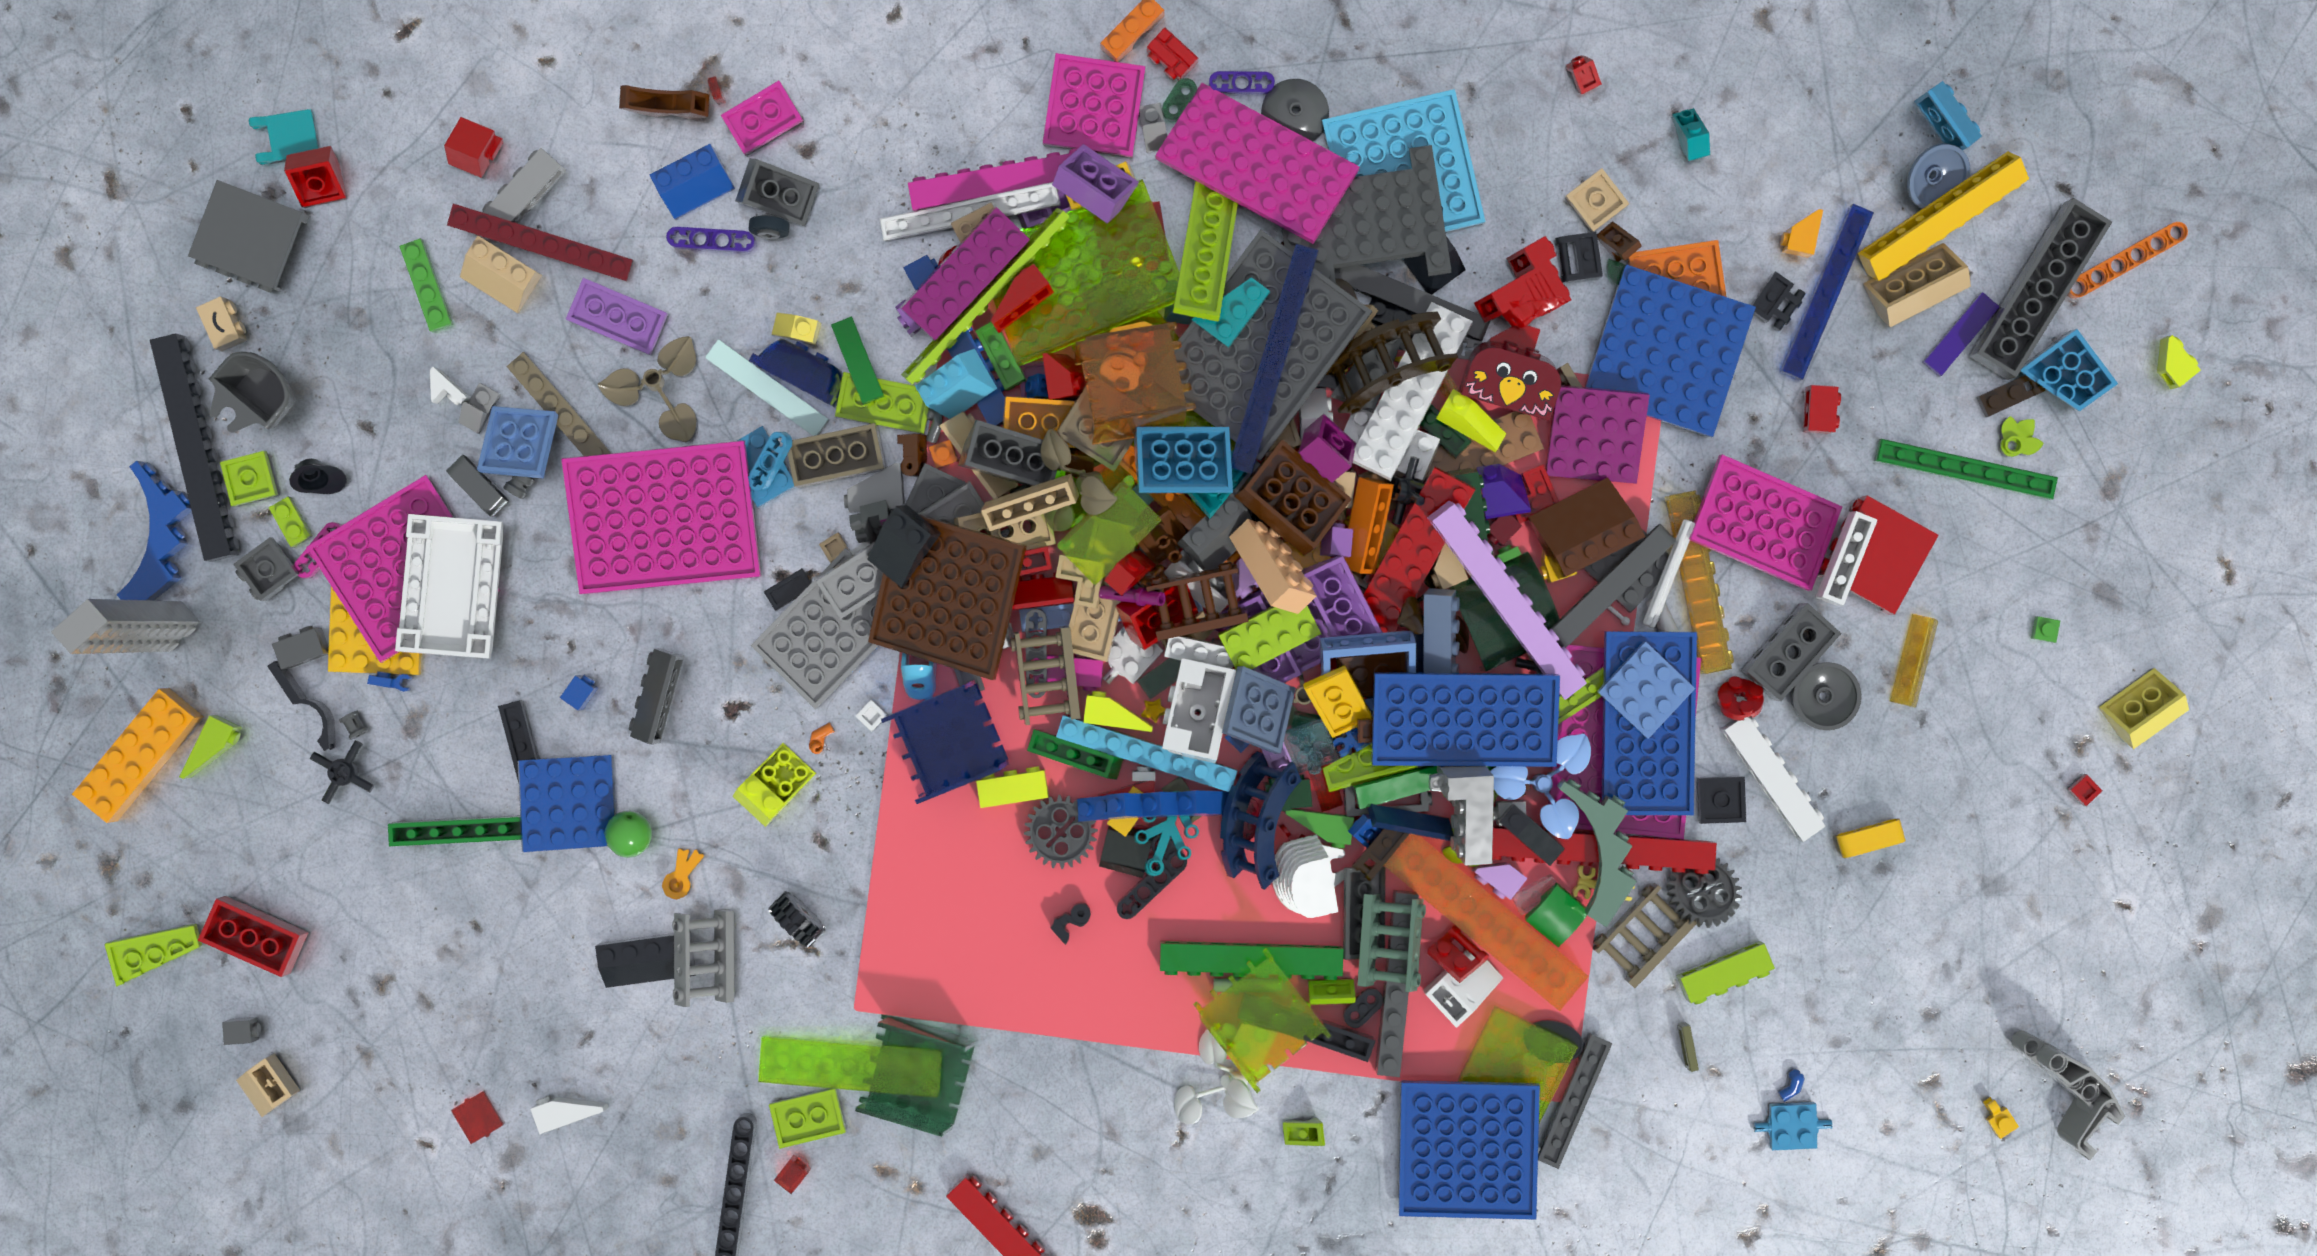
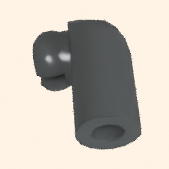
[926,409,943,443]

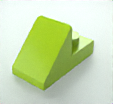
[1282,1117,1325,1146]

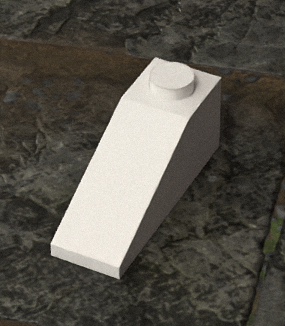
[530,1096,608,1135]

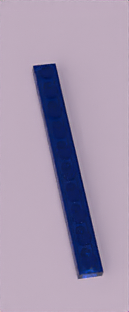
[1231,244,1319,474]

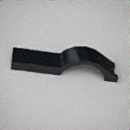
[267,661,336,751]

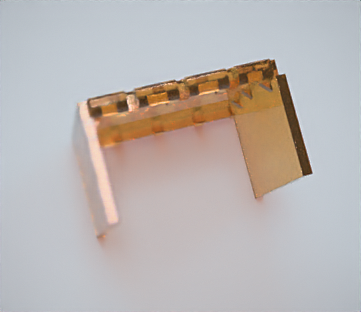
[1074,322,1196,445]

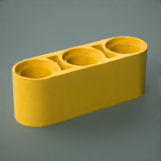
[1836,818,1906,858]

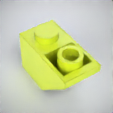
[2157,335,2201,389]

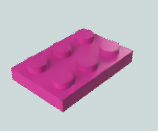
[721,80,803,156]

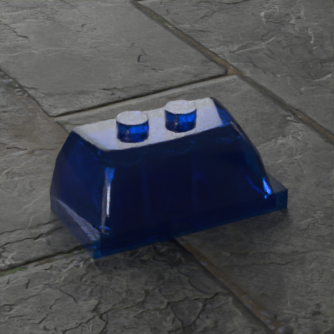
[749,338,842,408]

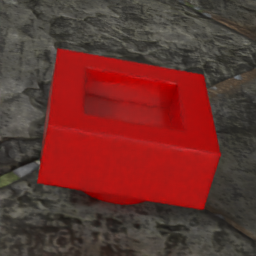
[2068,774,2102,806]

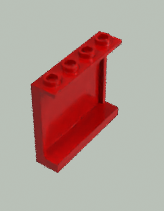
[1817,495,1939,615]

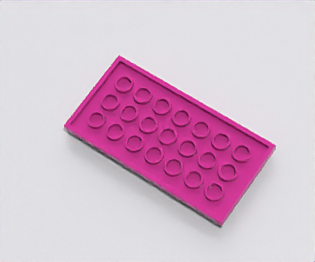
[1155,83,1359,244]

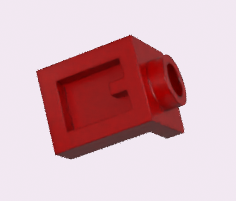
[1566,55,1602,94]

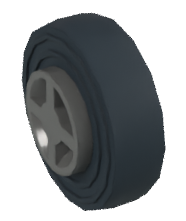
[748,215,790,239]

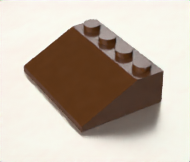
[1234,439,1352,556]
[1528,477,1645,579]

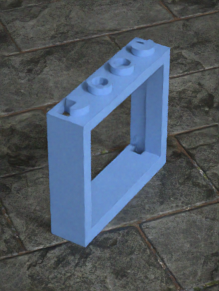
[1320,631,1416,714]

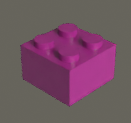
[1299,414,1356,483]

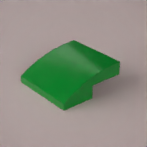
[1525,883,1587,947]

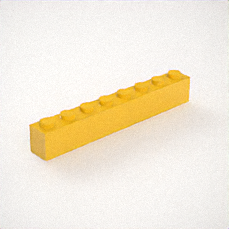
[1858,151,2029,281]

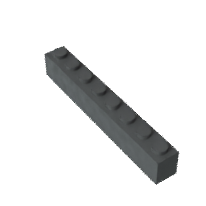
[1375,890,1419,1077]

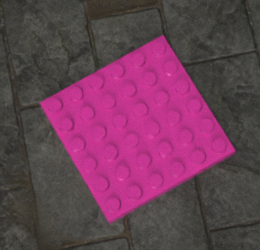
[307,475,500,663]

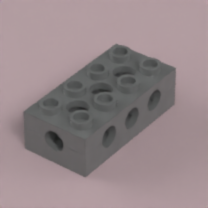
[1741,603,1842,702]

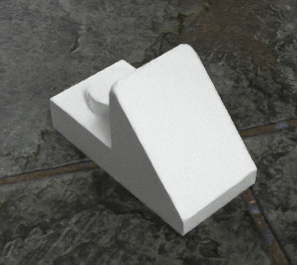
[430,367,471,405]

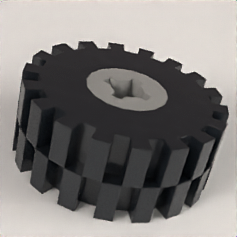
[768,891,826,947]

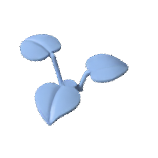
[1490,734,1591,839]

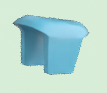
[901,653,937,700]

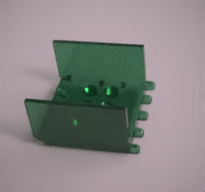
[855,1014,975,1137]

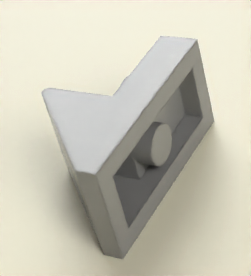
[1139,102,1167,153]
[458,383,501,434]

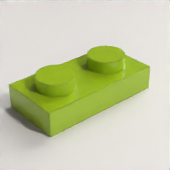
[268,496,313,547]
[1308,979,1356,1005]

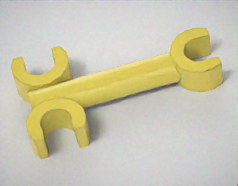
[1572,864,1635,901]

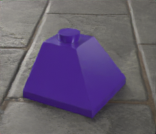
[1476,464,1531,519]

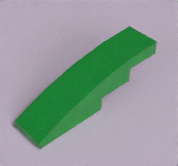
[831,316,884,405]

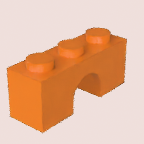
[1100,0,1164,62]

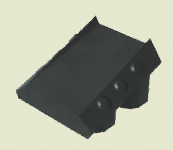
[1099,826,1153,878]

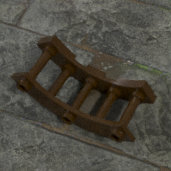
[1326,311,1458,414]

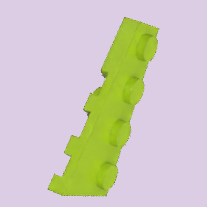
[1323,743,1418,792]
[104,924,202,987]

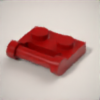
[1427,925,1489,983]

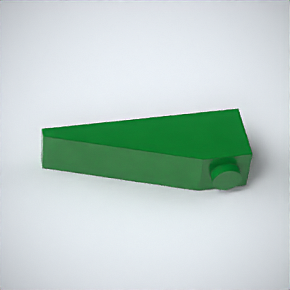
[1027,729,1124,780]

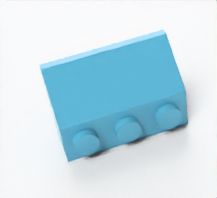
[915,349,997,419]

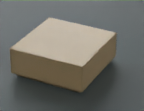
[819,532,850,563]

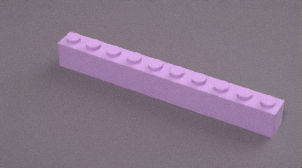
[1427,501,1587,700]

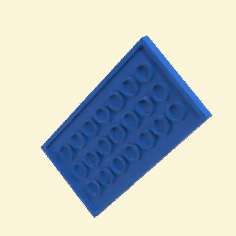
[1602,631,1697,815]
[1371,672,1560,767]

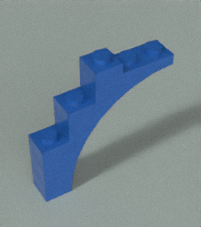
[117,461,192,601]
[1077,790,1229,822]

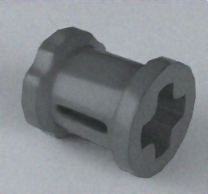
[339,710,369,740]

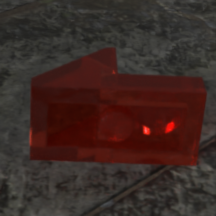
[1308,762,1343,812]

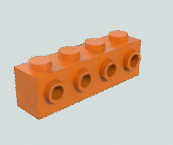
[1345,477,1394,574]

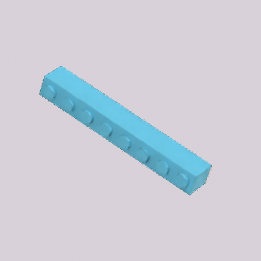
[1056,715,1237,792]

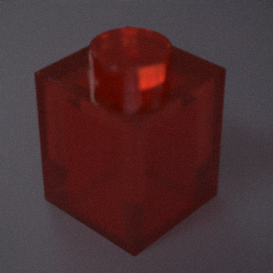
[774,1155,811,1194]

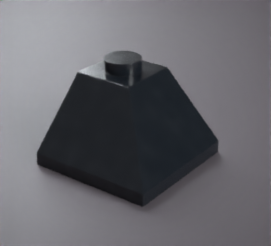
[1403,236,1466,295]

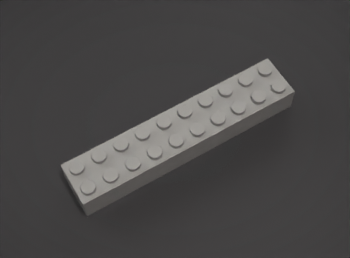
[51,599,200,654]

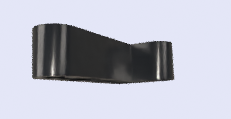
[1117,834,1187,919]

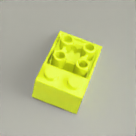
[732,743,816,827]

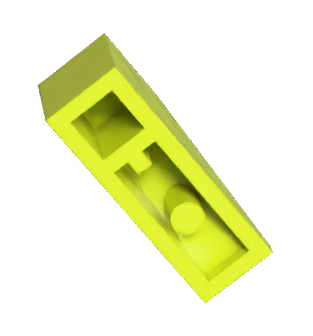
[1436,389,1506,453]

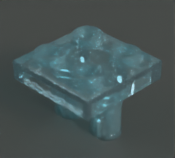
[1284,719,1340,774]

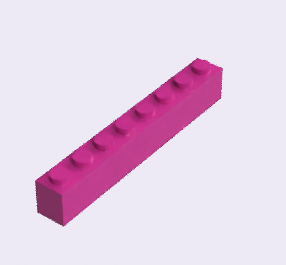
[908,148,1078,211]

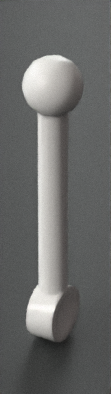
[1607,605,1630,626]

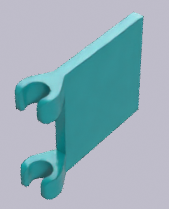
[248,109,319,165]

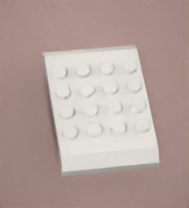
[395,514,503,659]

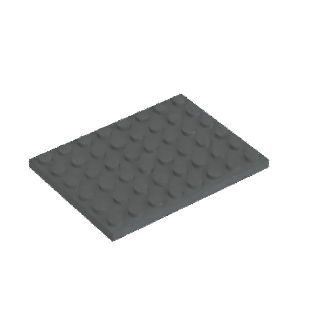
[1150,230,1372,461]

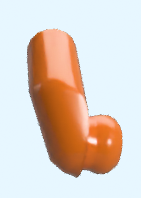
[809,722,835,754]

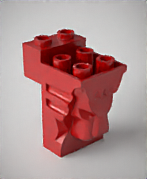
[1474,236,1572,329]

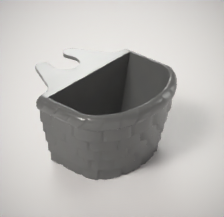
[209,351,295,433]

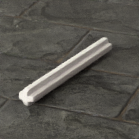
[1643,519,1695,628]

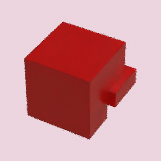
[444,117,503,178]

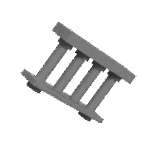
[672,909,734,1007]

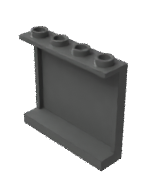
[188,180,309,293]

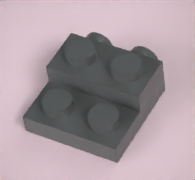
[233,537,299,601]

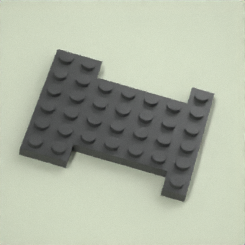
[1282,145,1451,284]

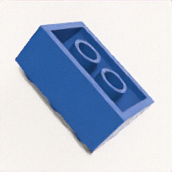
[649,144,735,219]

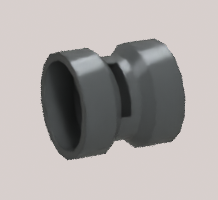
[503,476,535,499]

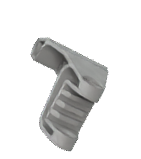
[2011,1031,2125,1160]

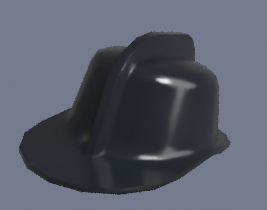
[289,458,347,494]

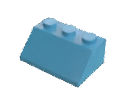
[1914,81,1982,151]

